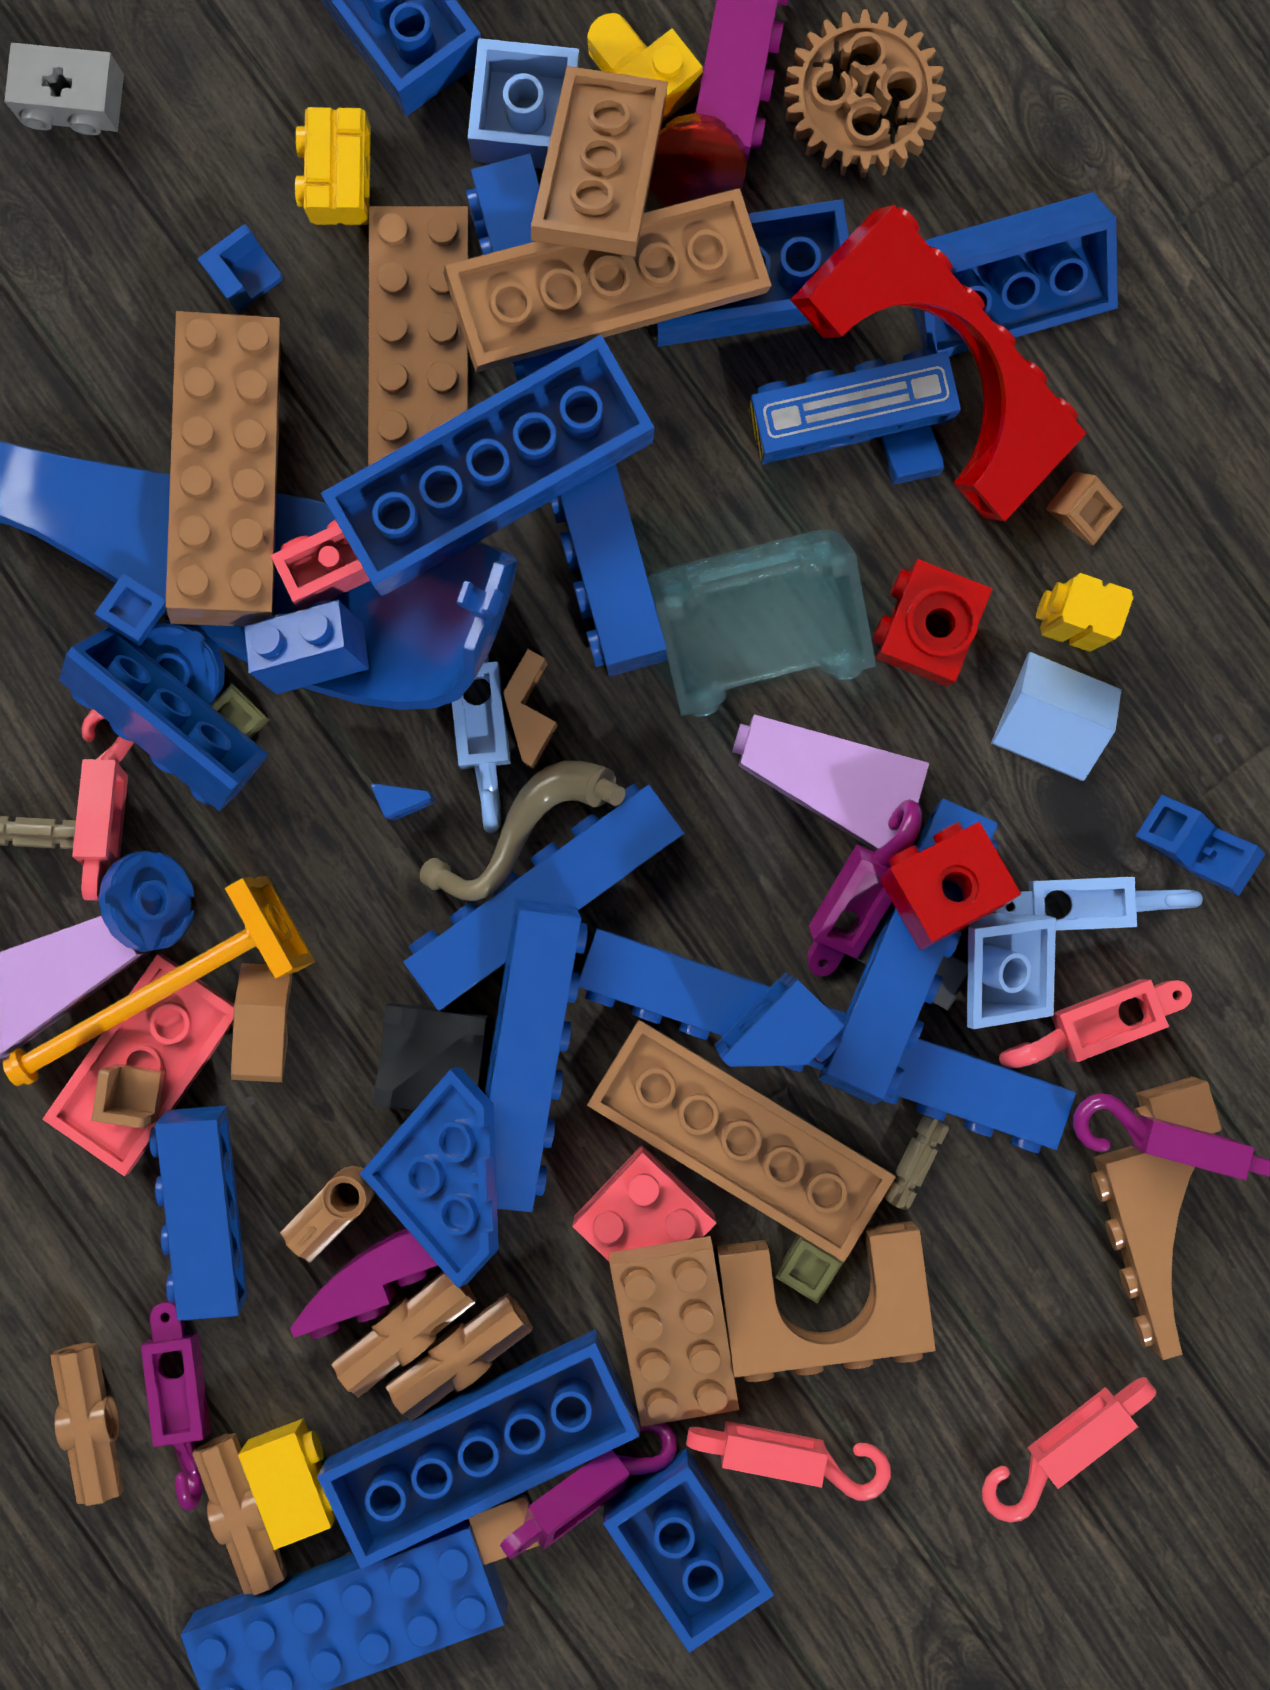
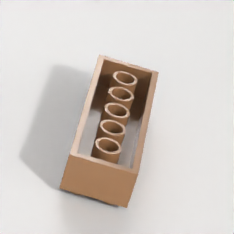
[166,311,281,627]

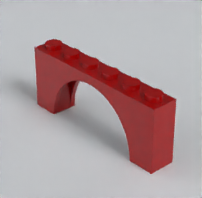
[790,205,1087,521]

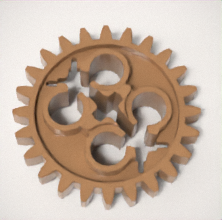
[783,9,946,178]

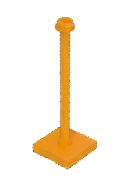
[3,876,316,1086]

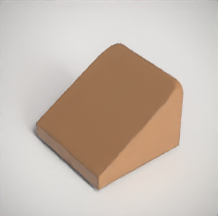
[1046,472,1123,546]

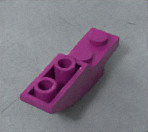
[290,1228,438,1339]

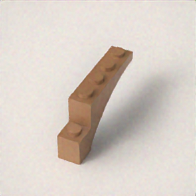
[1091,1077,1222,1360]

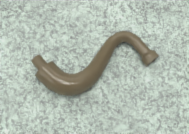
[420,761,625,901]

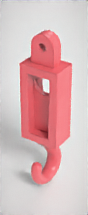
[72,709,134,901]
[999,979,1192,1068]
[982,1377,1156,1523]
[686,1421,891,1501]

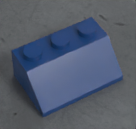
[715,972,845,1067]

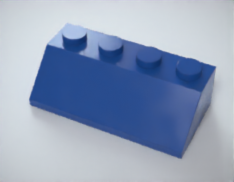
[912,192,1118,356]
[59,627,269,811]

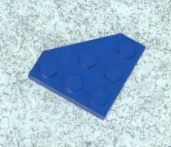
[360,1067,499,1288]

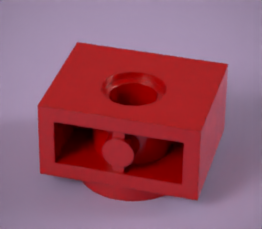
[872,559,993,687]
[880,821,1021,951]

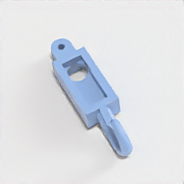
[452,656,511,833]
[995,877,1203,930]

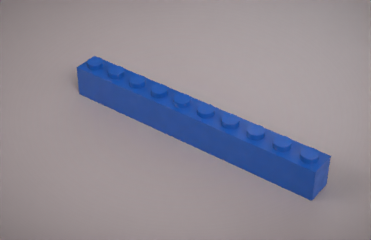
[579,928,1076,1153]

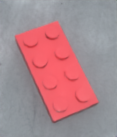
[42,954,234,1176]

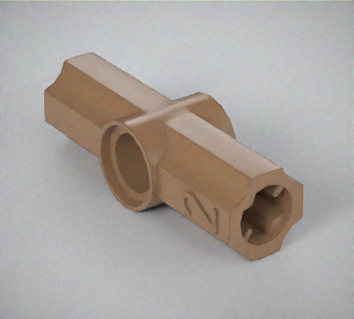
[331,1271,477,1398]
[386,1293,533,1421]
[50,1342,124,1506]
[192,1433,288,1595]

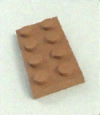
[531,66,668,257]
[609,1236,739,1427]

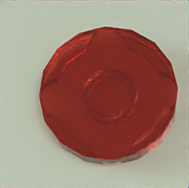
[650,113,747,207]

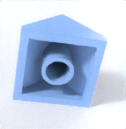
[991,652,1121,781]
[967,913,1056,1029]

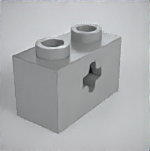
[4,43,124,135]

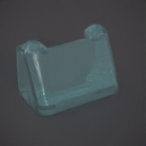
[647,529,876,717]

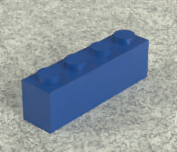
[150,1106,248,1321]

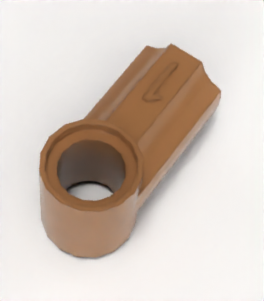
[280,1166,375,1263]

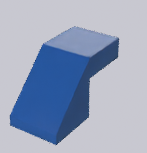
[1136,795,1265,896]

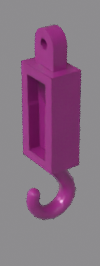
[806,799,922,976]
[1073,1093,1270,1181]
[141,1300,211,1511]
[500,1420,677,1560]

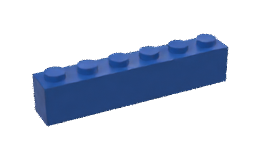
[403,783,684,1011]
[818,798,999,1105]
[485,899,587,1212]

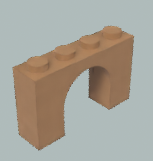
[716,1221,936,1382]

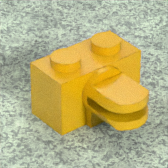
[587,13,703,123]

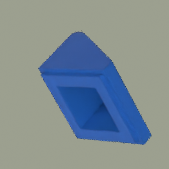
[881,426,945,485]
[371,783,436,821]

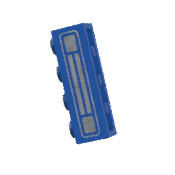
[749,349,961,465]

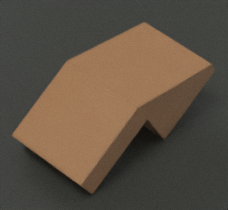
[503,649,558,769]
[231,963,292,1083]

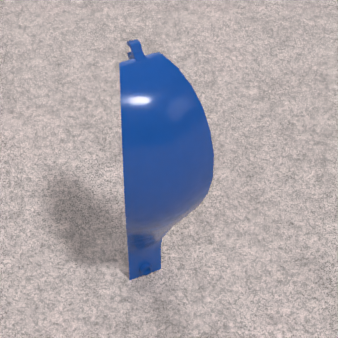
[0,440,518,710]

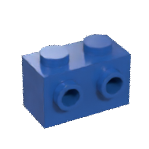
[244,600,369,694]

